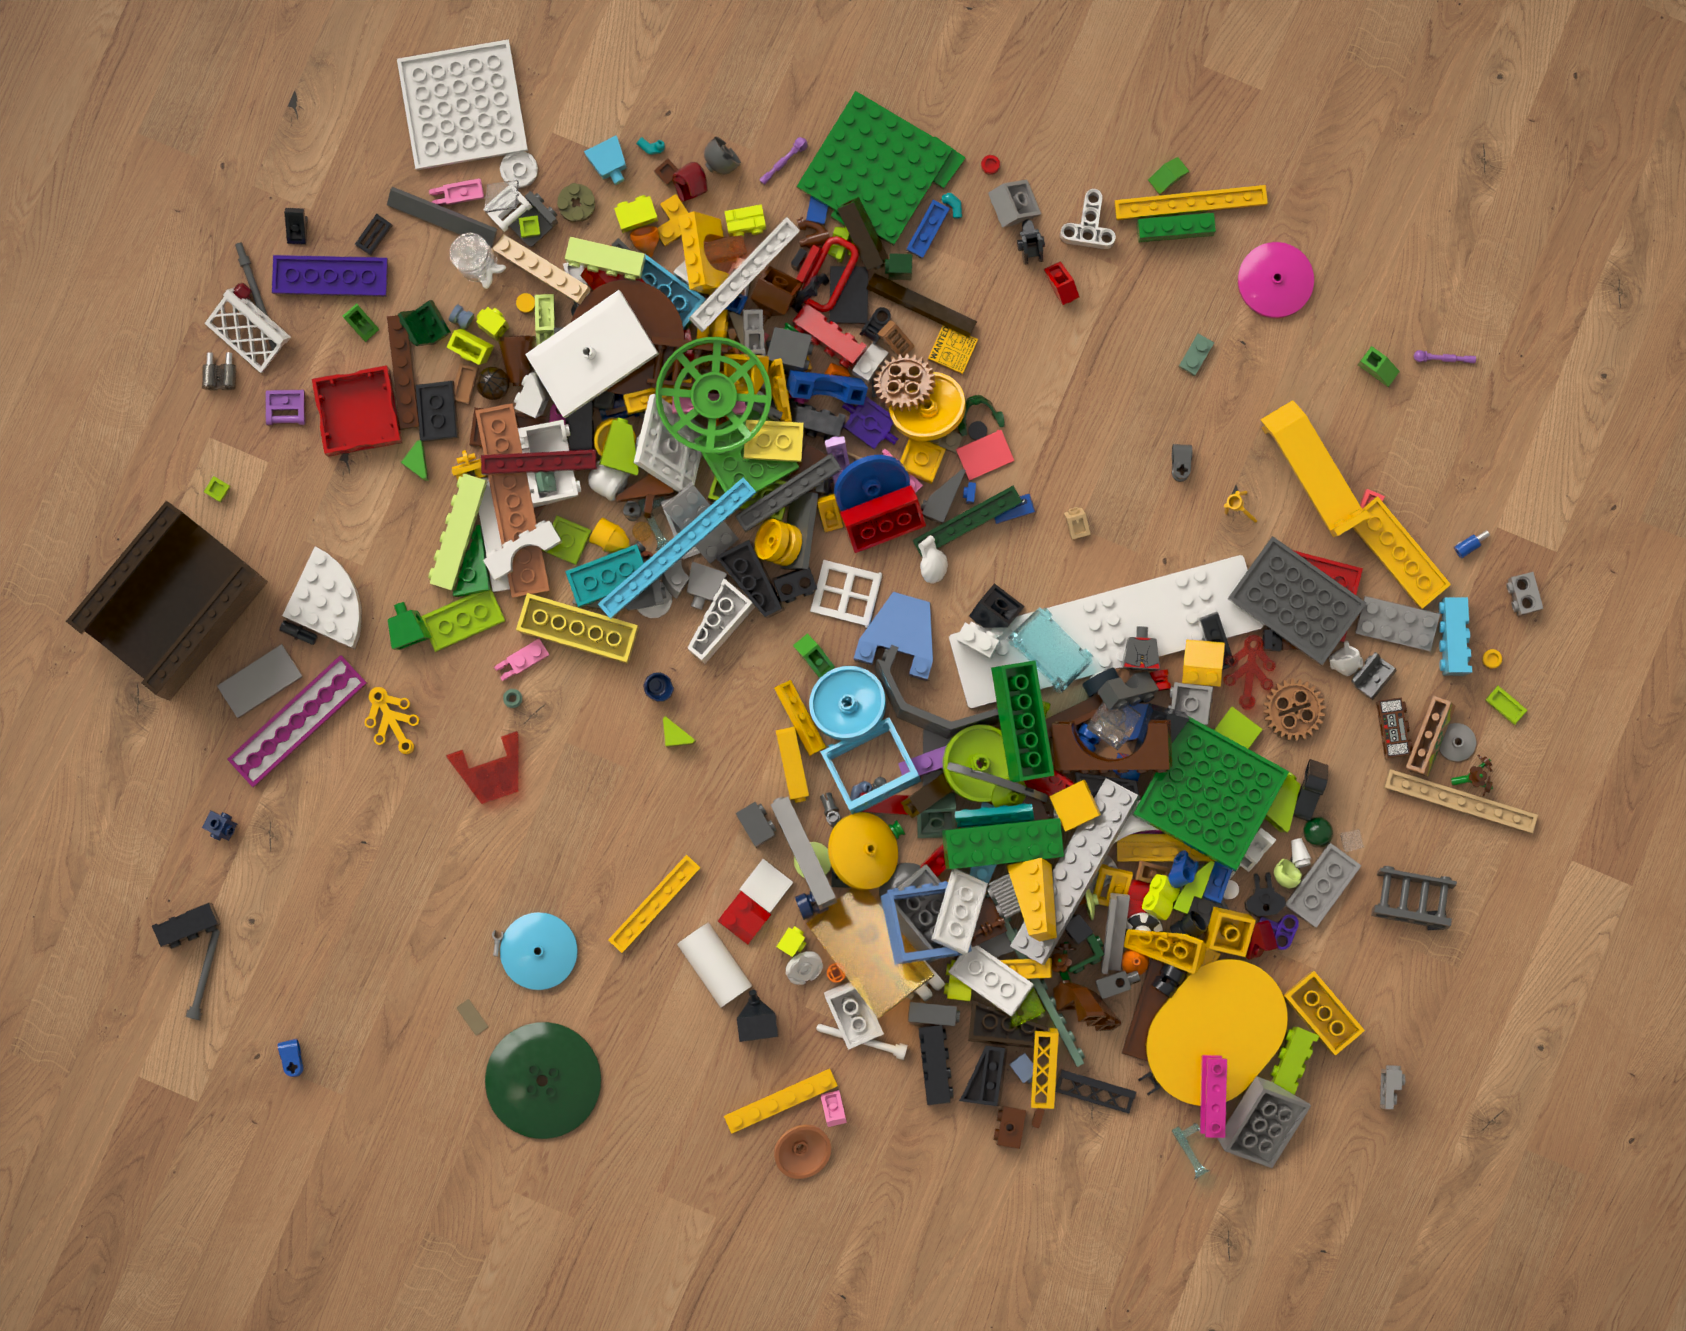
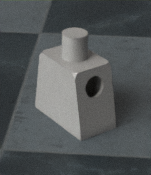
[687,561,727,610]

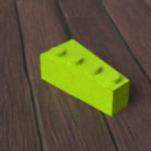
[1271,1026,1319,1094]

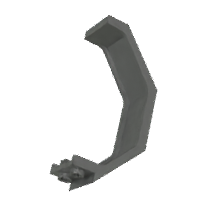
[874,645,1000,738]

